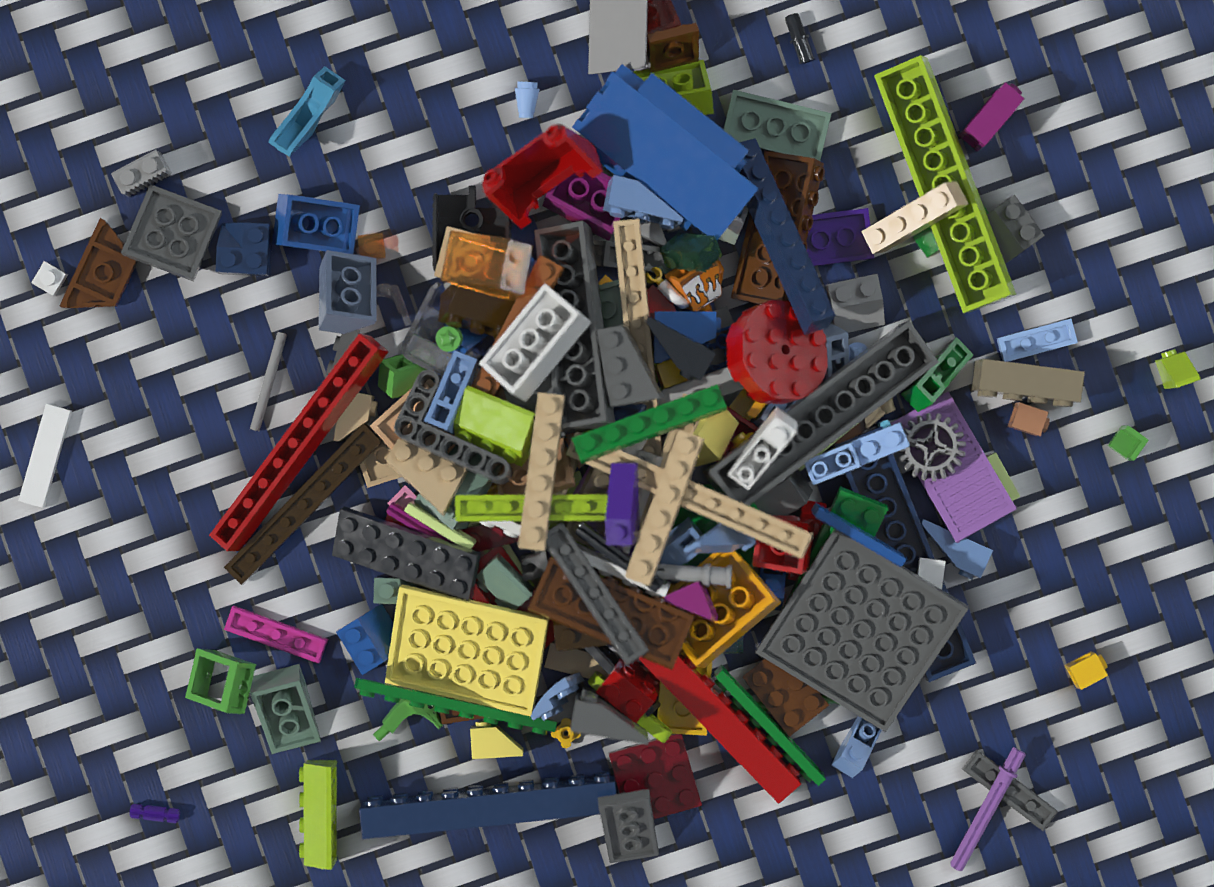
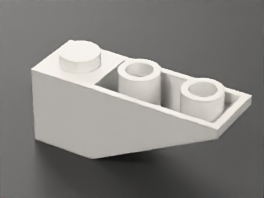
[728,407,797,490]

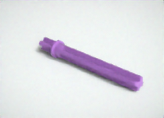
[950,747,1026,871]

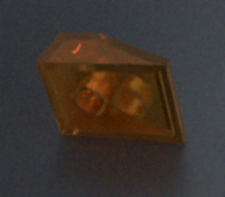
[441,230,532,301]

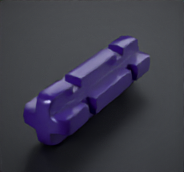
[129,804,180,823]

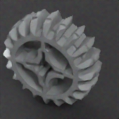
[897,413,966,482]

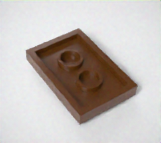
[742,659,829,737]

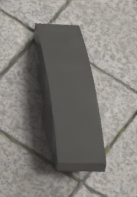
[593,240,682,275]

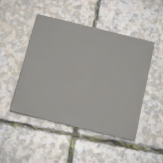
[588,0,647,75]

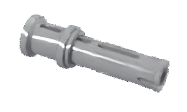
[655,563,732,589]

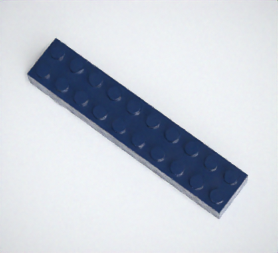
[832,427,976,682]
[359,772,616,839]

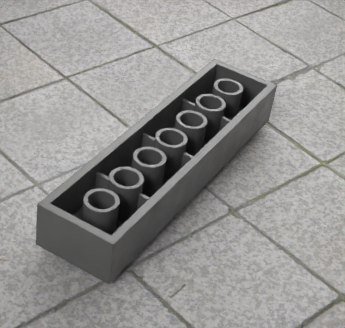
[534,221,615,434]

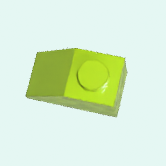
[1155,349,1201,389]

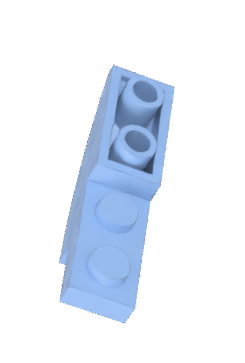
[805,422,910,485]

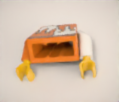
[645,237,724,312]

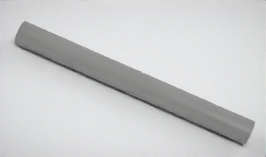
[250,332,287,432]

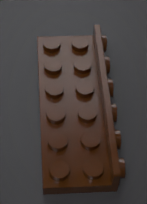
[731,151,825,304]
[528,557,694,670]

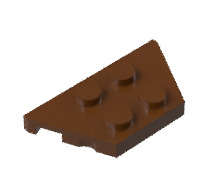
[59,218,138,308]

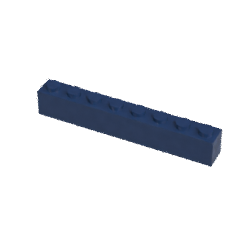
[739,138,836,335]

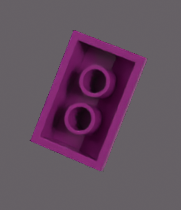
[542,173,622,241]

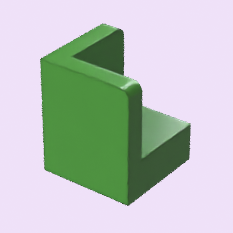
[1107,425,1149,461]

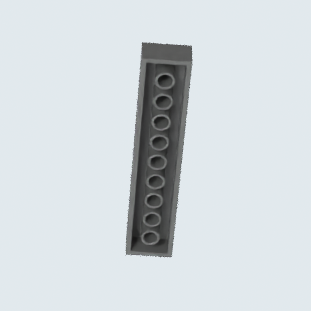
[703,321,938,506]

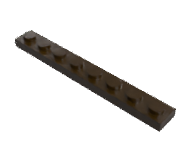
[224,423,383,585]

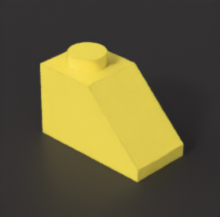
[470,721,524,759]

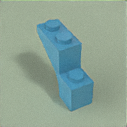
[268,66,346,157]

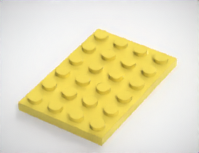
[385,585,549,716]

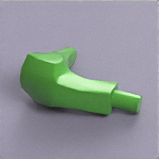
[373,690,443,741]

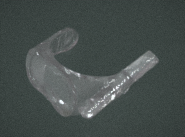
[376,283,412,326]

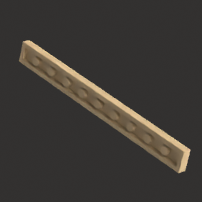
[613,219,663,456]
[566,431,813,559]

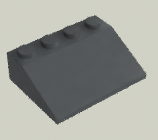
[571,687,649,745]

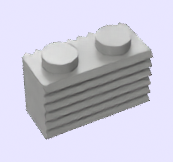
[111,149,172,197]

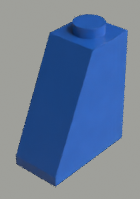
[653,311,721,363]

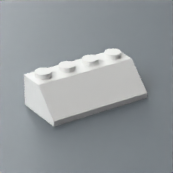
[479,284,591,402]

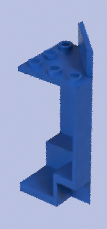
[572,64,759,242]

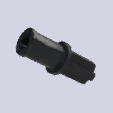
[785,13,815,65]

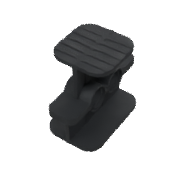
[432,185,511,271]

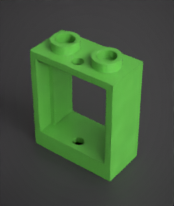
[185,648,256,714]

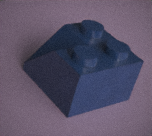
[215,222,273,277]

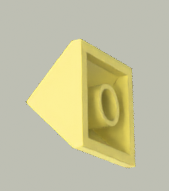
[693,410,739,467]

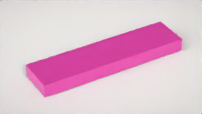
[224,605,328,663]

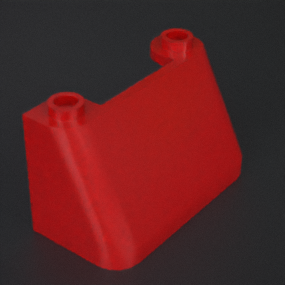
[482,124,603,229]

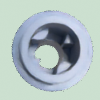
[515,81,540,118]

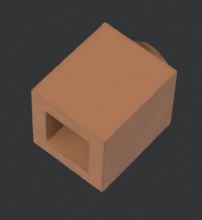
[1007,402,1050,436]

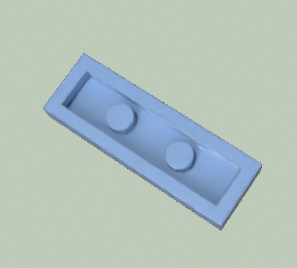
[996,319,1078,362]

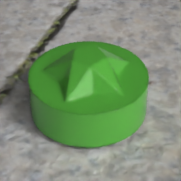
[436,326,463,352]

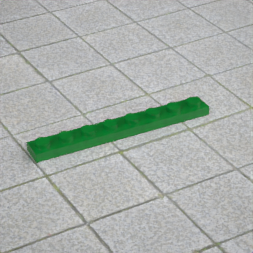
[354,677,557,735]

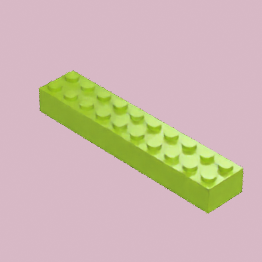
[874,55,1017,313]

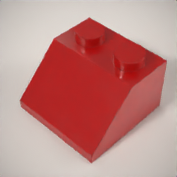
[752,515,815,574]

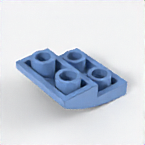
[531,672,585,721]

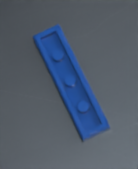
[811,503,906,567]

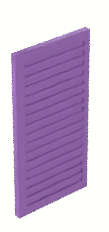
[890,391,1017,543]

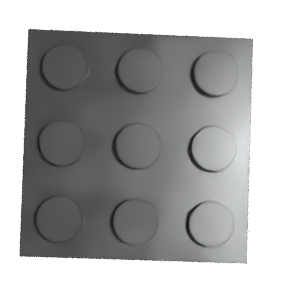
[121,184,222,282]

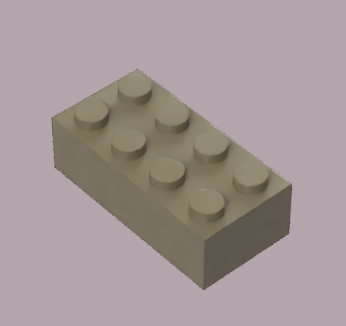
[971,359,1085,407]

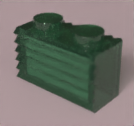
[660,232,722,272]

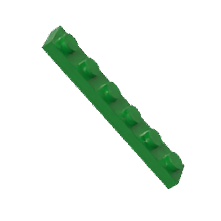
[572,384,727,464]
[714,664,826,786]

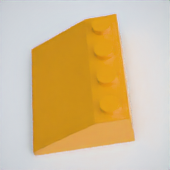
[661,550,781,668]

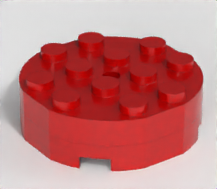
[726,300,828,404]

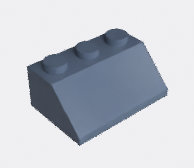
[319,250,376,334]

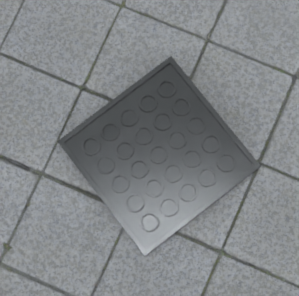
[755,529,968,732]

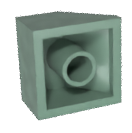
[476,553,534,610]

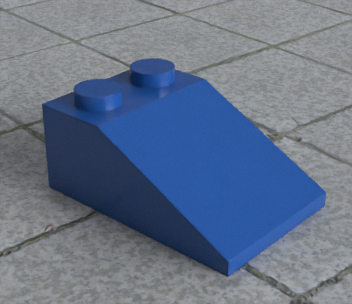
[272,194,360,254]

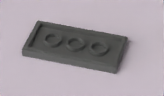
[598,789,659,863]

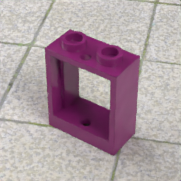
[958,82,1025,151]

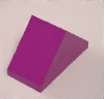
[664,581,718,622]

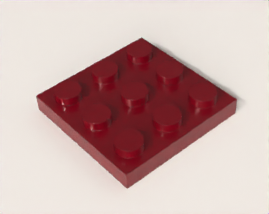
[608,734,702,819]

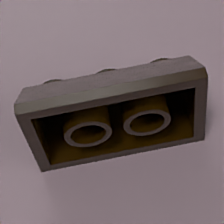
[438,275,520,339]

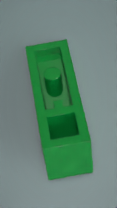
[901,337,973,412]

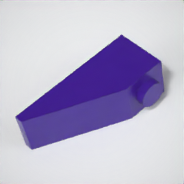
[605,462,640,546]

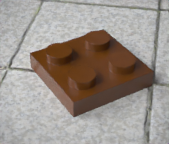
[647,23,699,73]

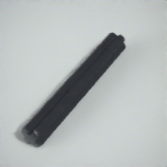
[576,522,664,593]

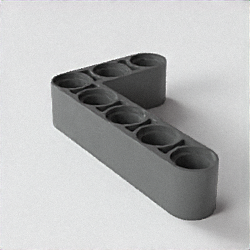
[394,370,513,484]

